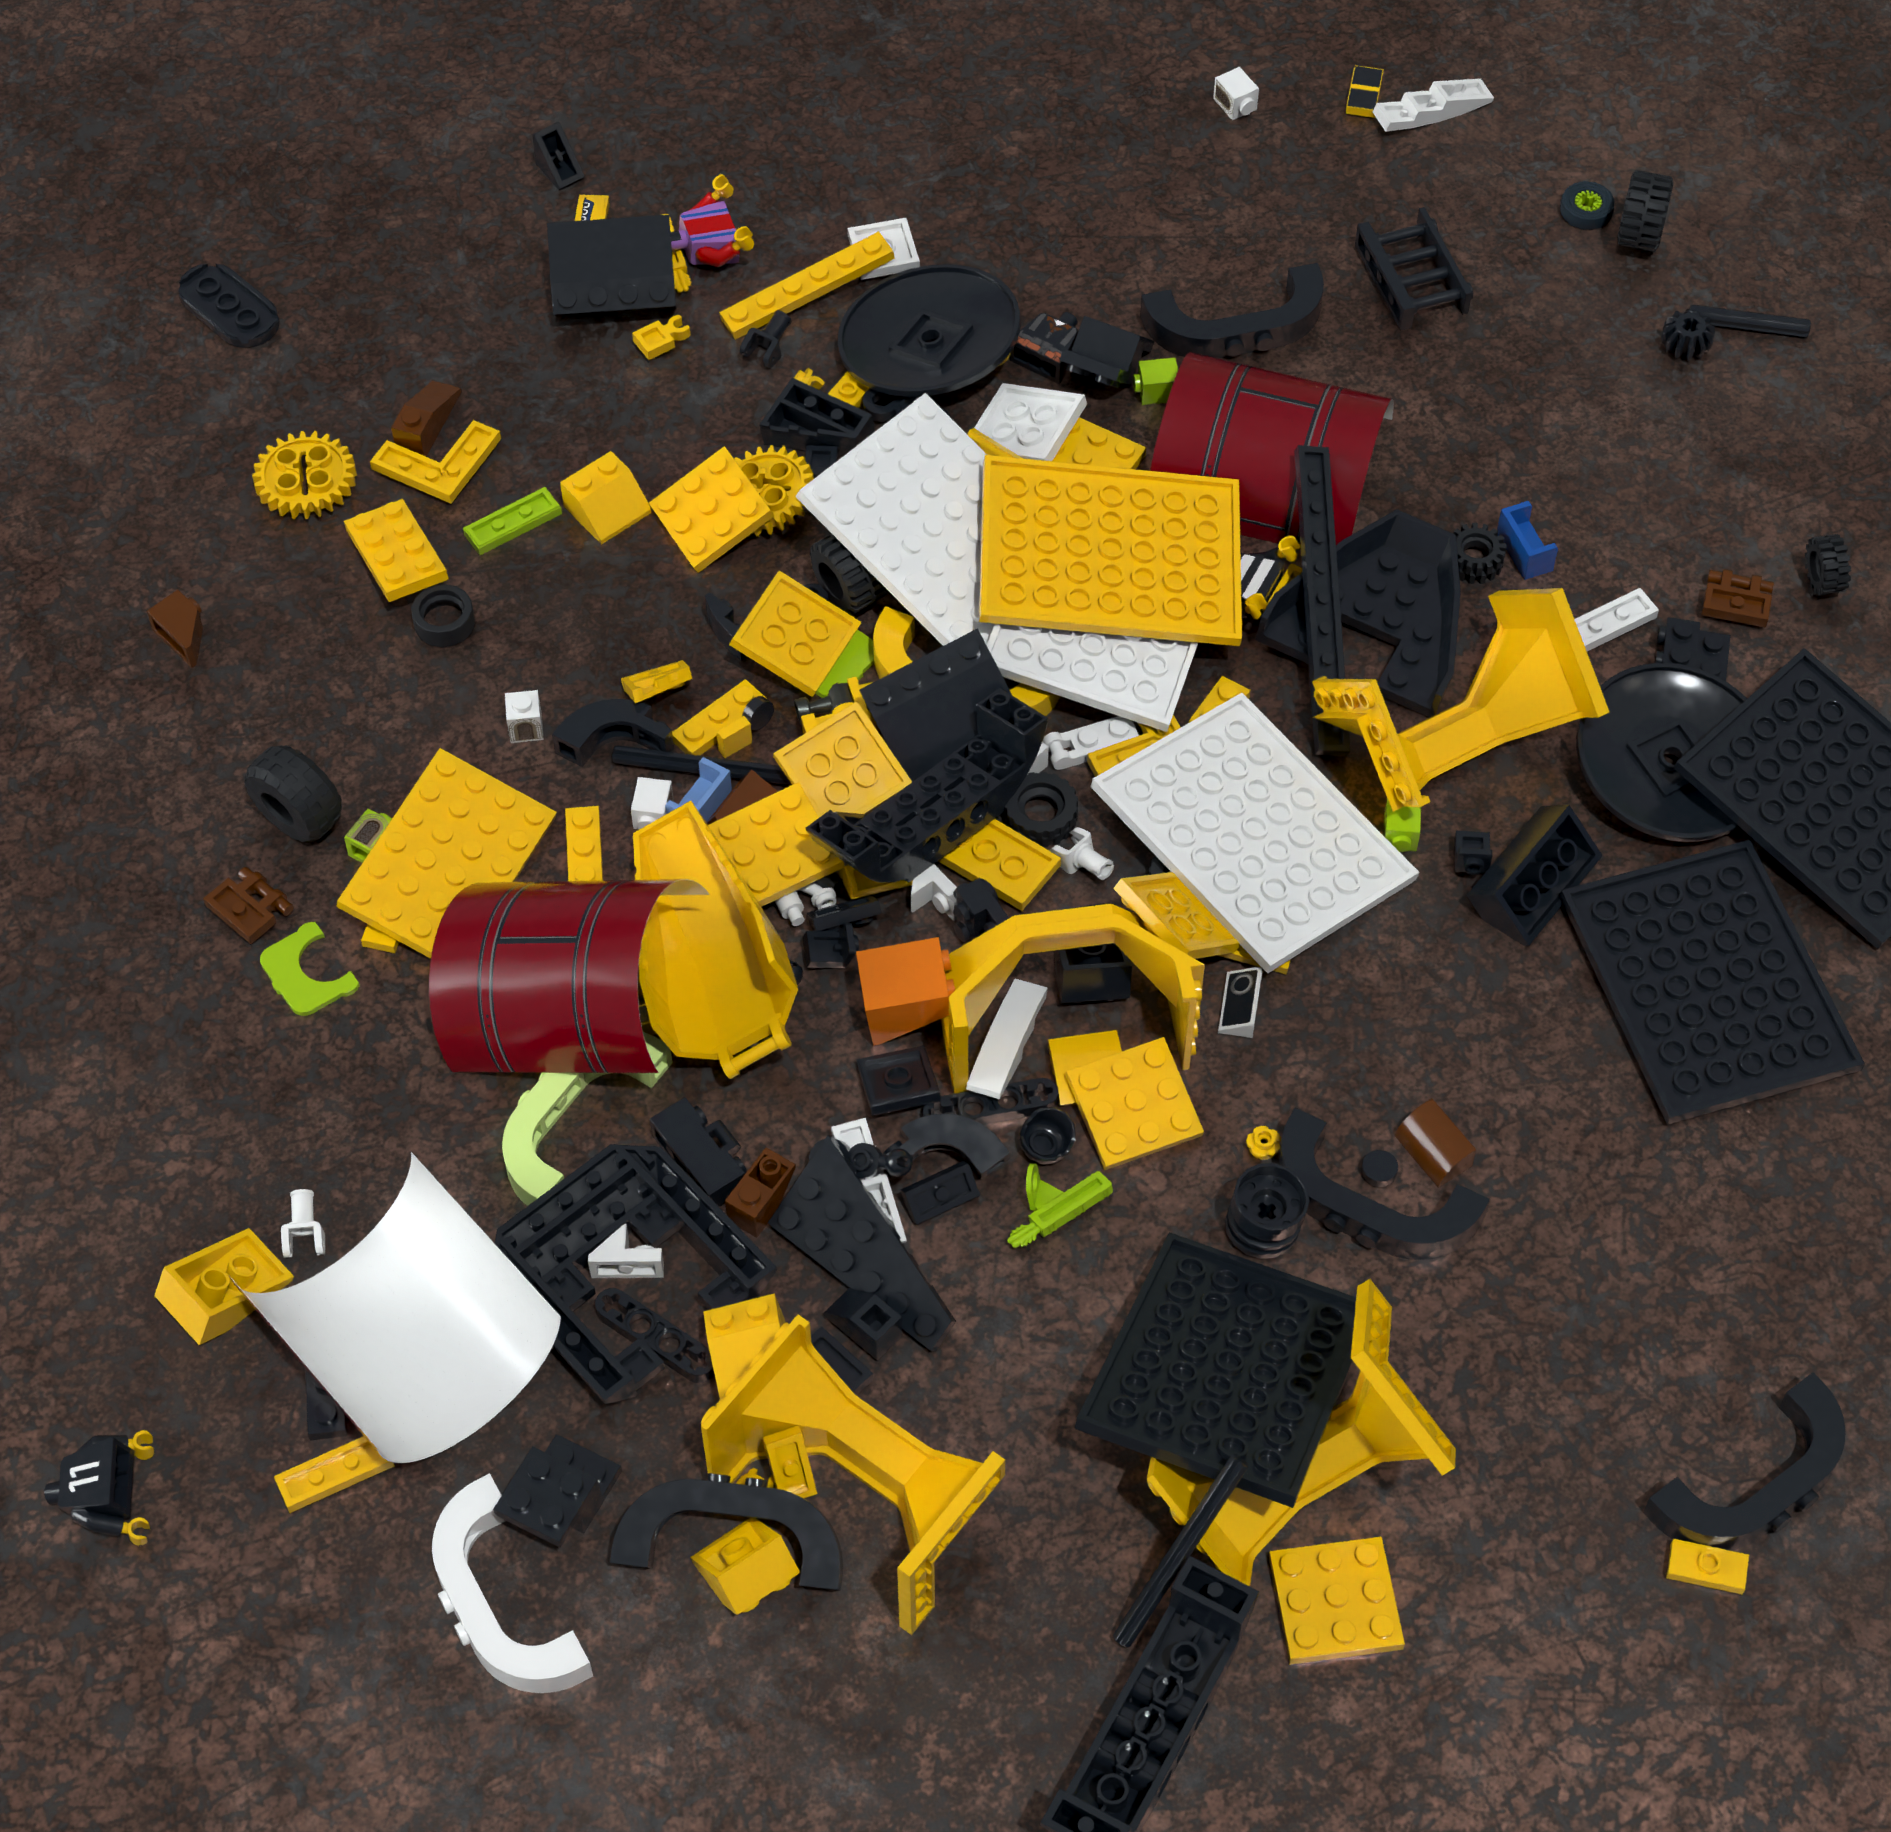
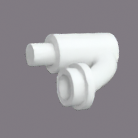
[775,882,836,926]

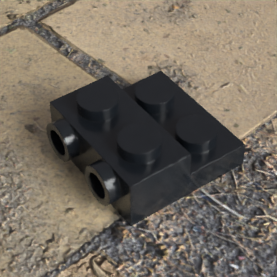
[1654,617,1731,681]
[953,878,1009,942]

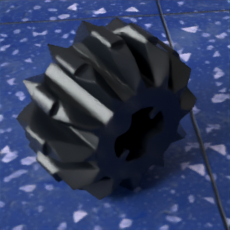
[1661,308,1715,362]

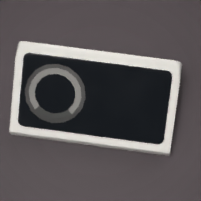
[1218,967,1263,1038]

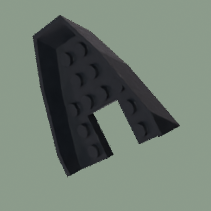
[1255,509,1461,718]

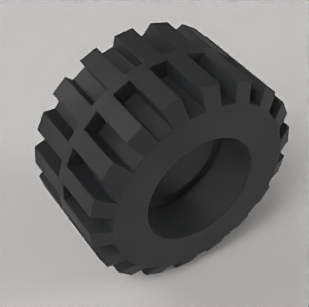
[1617,170,1674,252]
[810,533,888,615]

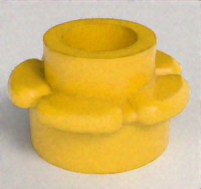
[1246,1126,1281,1160]

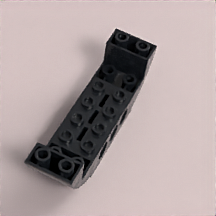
[805,688,1048,883]

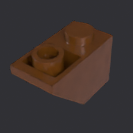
[725,1147,796,1238]

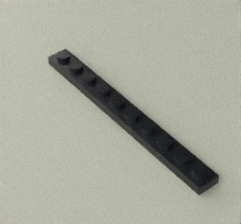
[1294,445,1351,756]

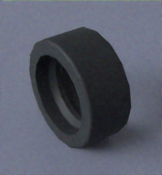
[411,584,475,647]

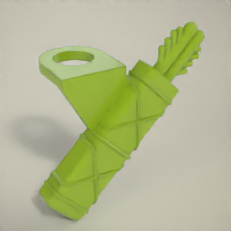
[1007,1163,1113,1248]

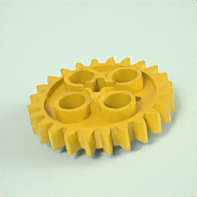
[252,431,357,519]
[734,445,814,536]

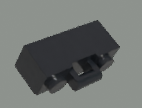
[650,1097,747,1207]

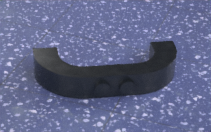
[1140,263,1324,359]
[1279,1107,1490,1260]
[1643,1372,1846,1551]
[610,1473,843,1590]

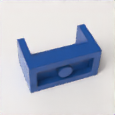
[1497,501,1558,580]

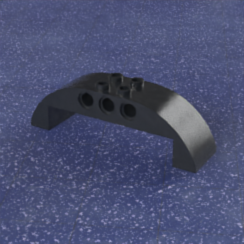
[1040,1555,1259,1832]

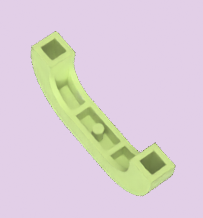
[502,1032,672,1206]

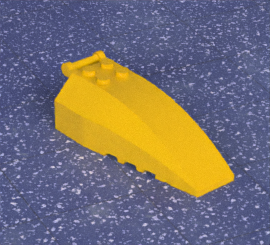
[633,801,798,1079]

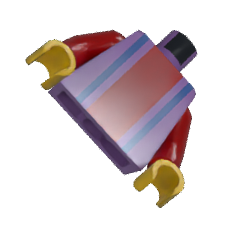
[671,174,754,267]

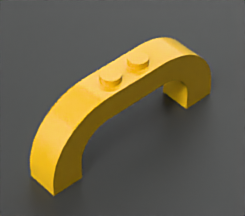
[873,606,1060,716]

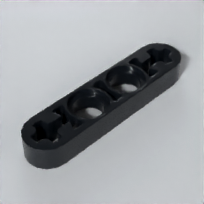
[923,1078,1058,1125]
[595,1288,714,1383]

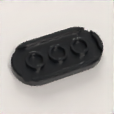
[178,263,279,348]

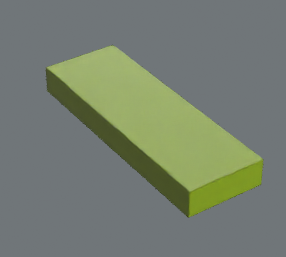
[463,487,562,555]

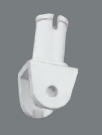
[1049,827,1114,880]
[281,1189,325,1258]

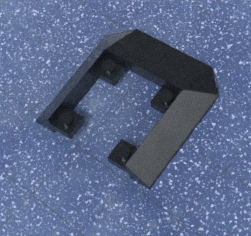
[495,1144,777,1404]

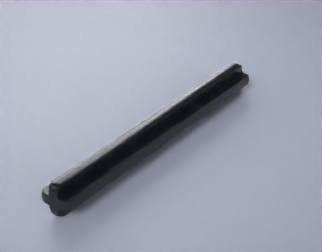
[612,745,792,785]
[1113,1454,1249,1648]

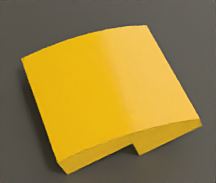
[1047,1030,1122,1107]

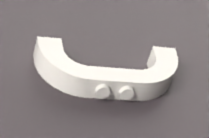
[432,1473,593,1693]

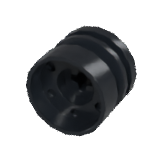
[1225,1163,1310,1259]

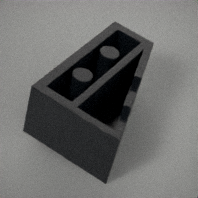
[759,378,875,456]

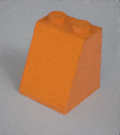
[856,937,955,1046]

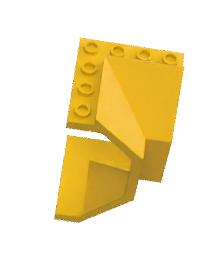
[1312,588,1609,812]
[941,904,1205,1094]
[1147,1279,1456,1586]
[701,1314,1005,1635]

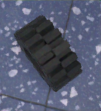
[1453,523,1506,584]
[1805,534,1851,595]

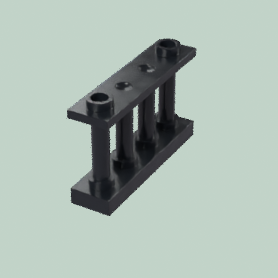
[1355,207,1473,331]

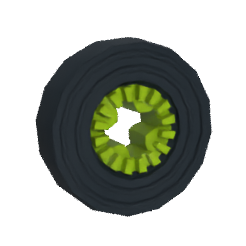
[1560,181,1615,230]

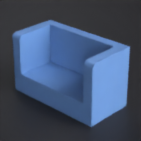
[665,757,732,822]

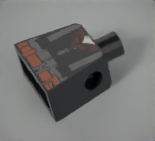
[1009,312,1078,384]

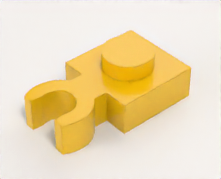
[632,315,691,360]

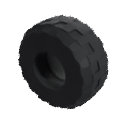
[244,745,342,842]

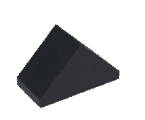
[532,122,585,189]

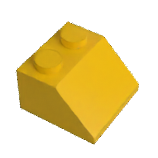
[560,451,652,545]
[690,1518,800,1615]

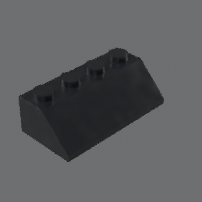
[1467,805,1603,946]

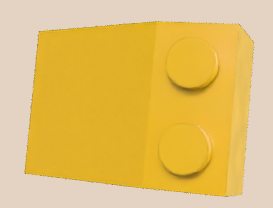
[154,1228,294,1345]
[703,1293,785,1400]

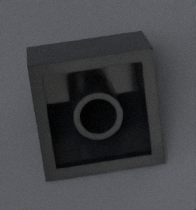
[1053,943,1132,1003]

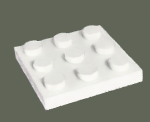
[974,383,1087,461]

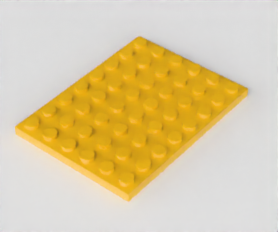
[979,455,1242,646]

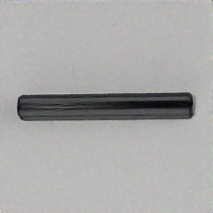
[1689,305,1811,337]

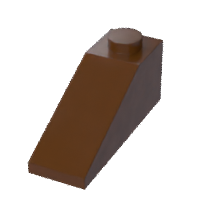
[391,380,462,457]

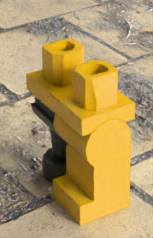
[794,677,880,734]

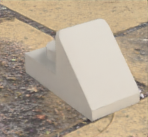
[911,864,957,921]
[588,1224,664,1278]

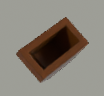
[147,590,203,668]

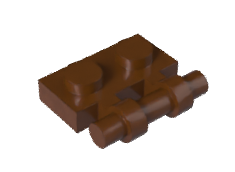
[1701,569,1774,628]
[203,867,294,944]

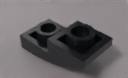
[705,592,746,661]

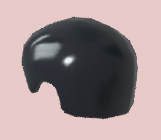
[1019,1107,1076,1165]

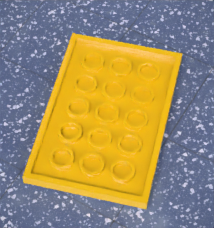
[336,748,557,959]

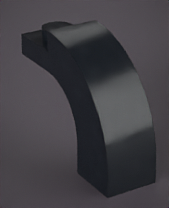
[552,699,674,767]
[883,1114,1010,1180]

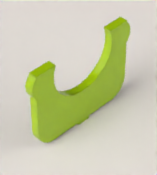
[815,629,874,698]
[260,922,360,1016]

